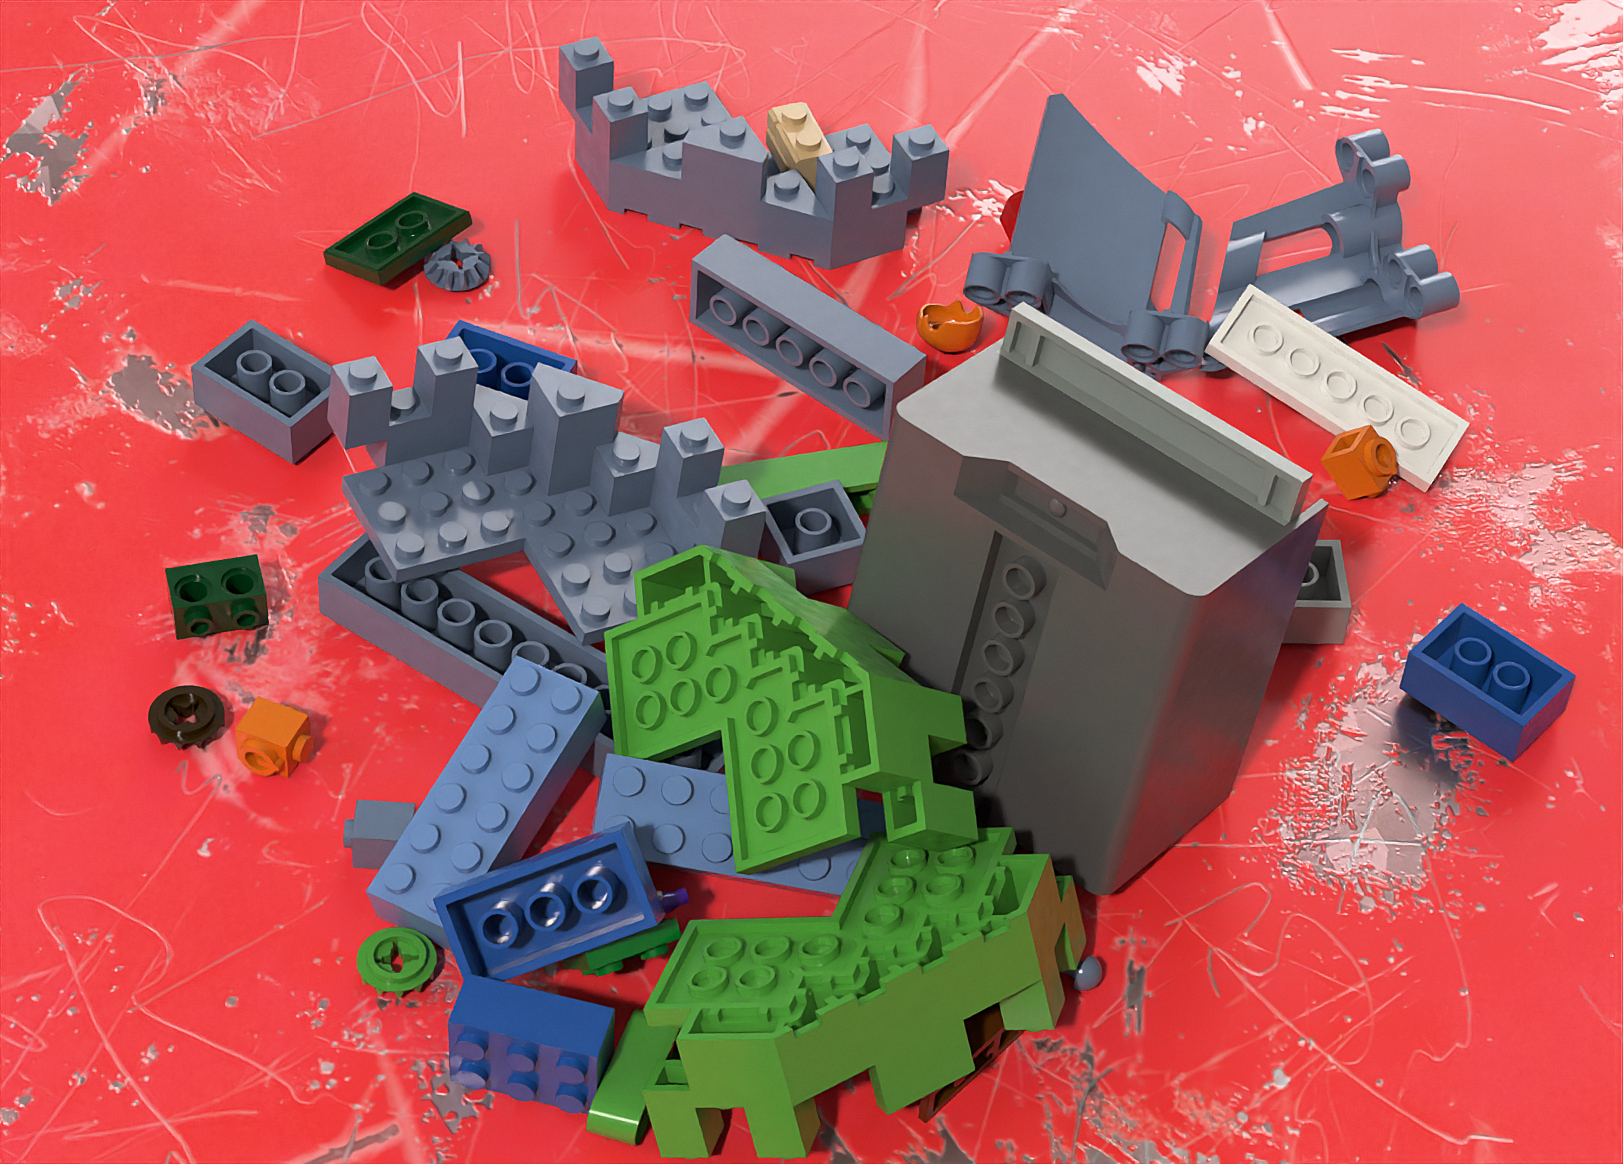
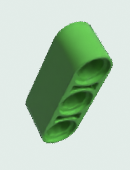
[586,1009,681,1147]

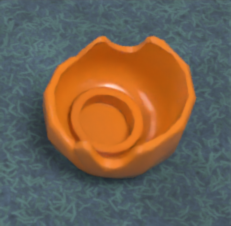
[915,300,985,352]

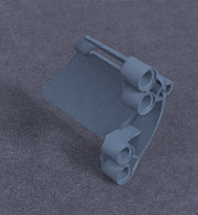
[963,93,1210,382]

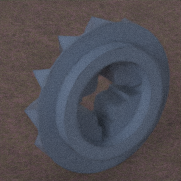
[423,238,491,291]

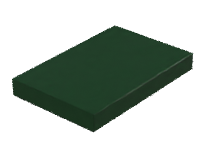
[323,192,473,286]

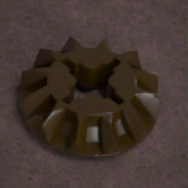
[148,685,225,751]

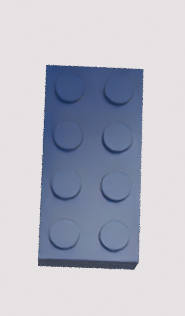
[433,821,665,982]

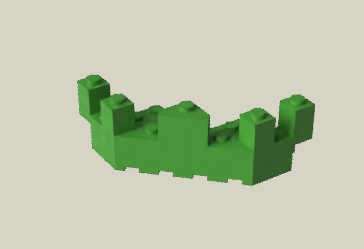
[604,544,979,875]
[642,827,1087,1159]

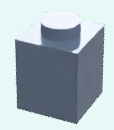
[343,800,416,869]

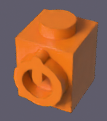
[1320,424,1399,501]
[235,696,314,778]

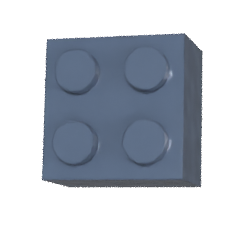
[759,479,866,596]

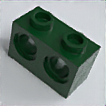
[165,554,269,640]

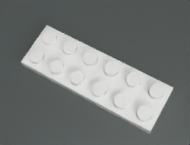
[1204,284,1470,492]

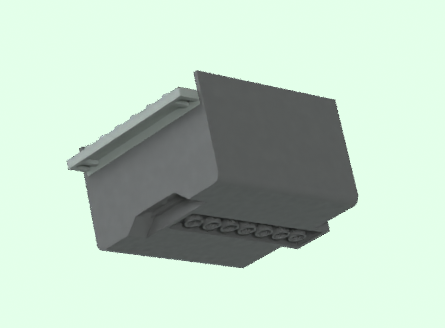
[847,302,1329,895]

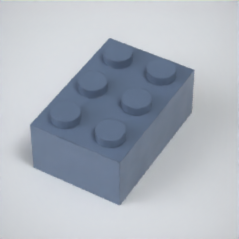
[191,319,333,464]

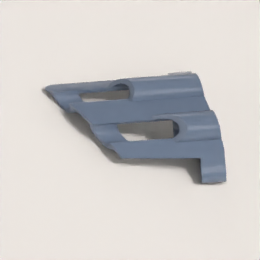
[1200,128,1460,371]

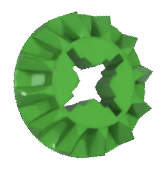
[357,927,437,999]

